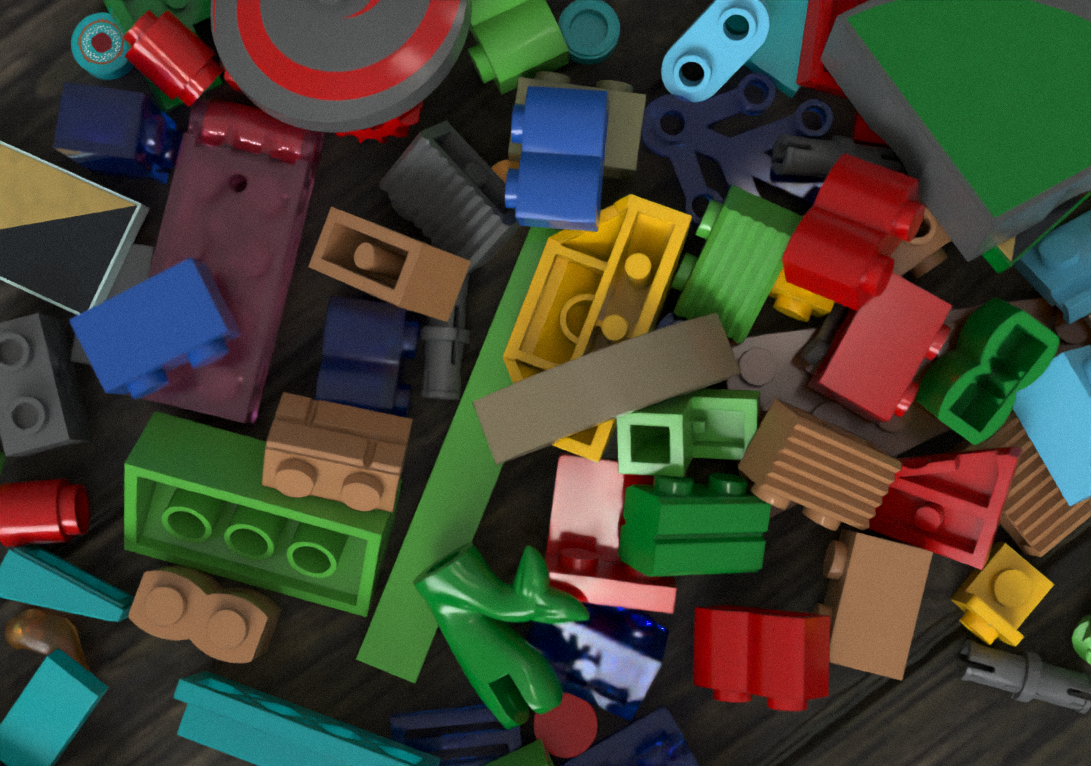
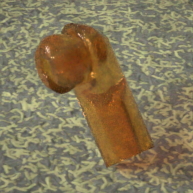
[4,609,90,672]

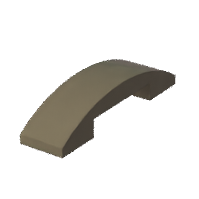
[472,313,741,465]

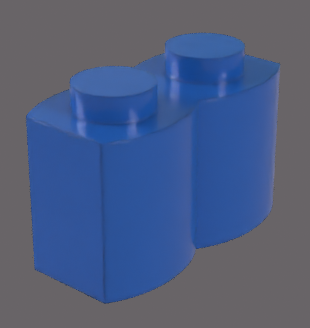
[505,86,610,232]

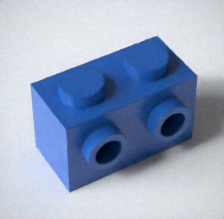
[69,257,242,400]

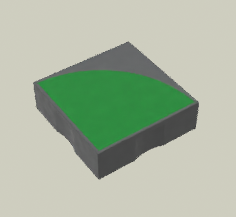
[820,0,1091,262]

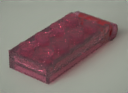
[125,95,325,424]

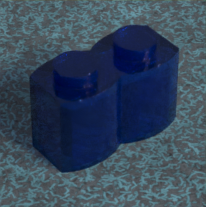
[315,296,421,418]

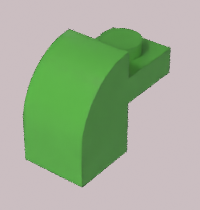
[617,388,760,477]

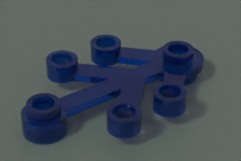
[641,73,833,228]

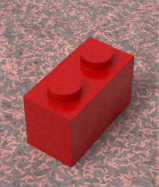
[807,273,953,424]

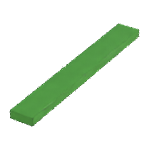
[356,210,601,683]

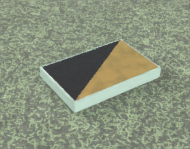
[0,141,149,315]

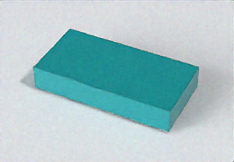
[0,648,109,766]

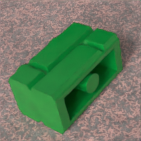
[618,473,771,577]

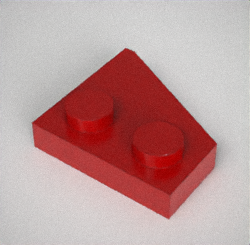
[867,446,1023,570]

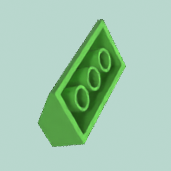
[124,411,402,617]

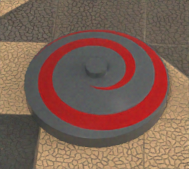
[210,0,472,133]

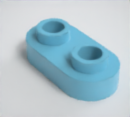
[661,0,771,103]

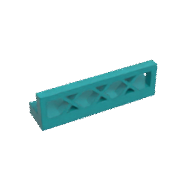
[173,671,441,766]

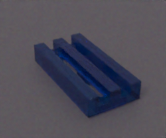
[390,705,522,766]

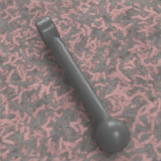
[801,302,847,365]

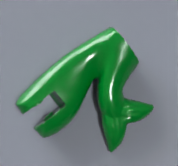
[413,543,590,730]

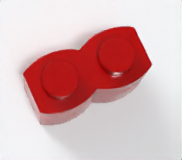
[782,153,925,311]
[693,604,830,711]

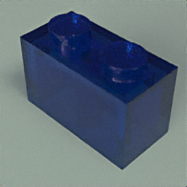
[53,82,182,184]

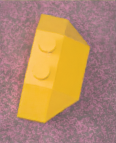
[502,194,692,463]

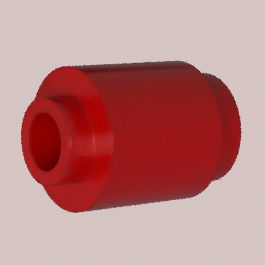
[123,9,224,107]
[0,478,90,547]

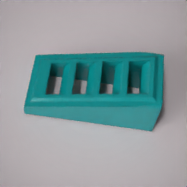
[0,545,135,622]

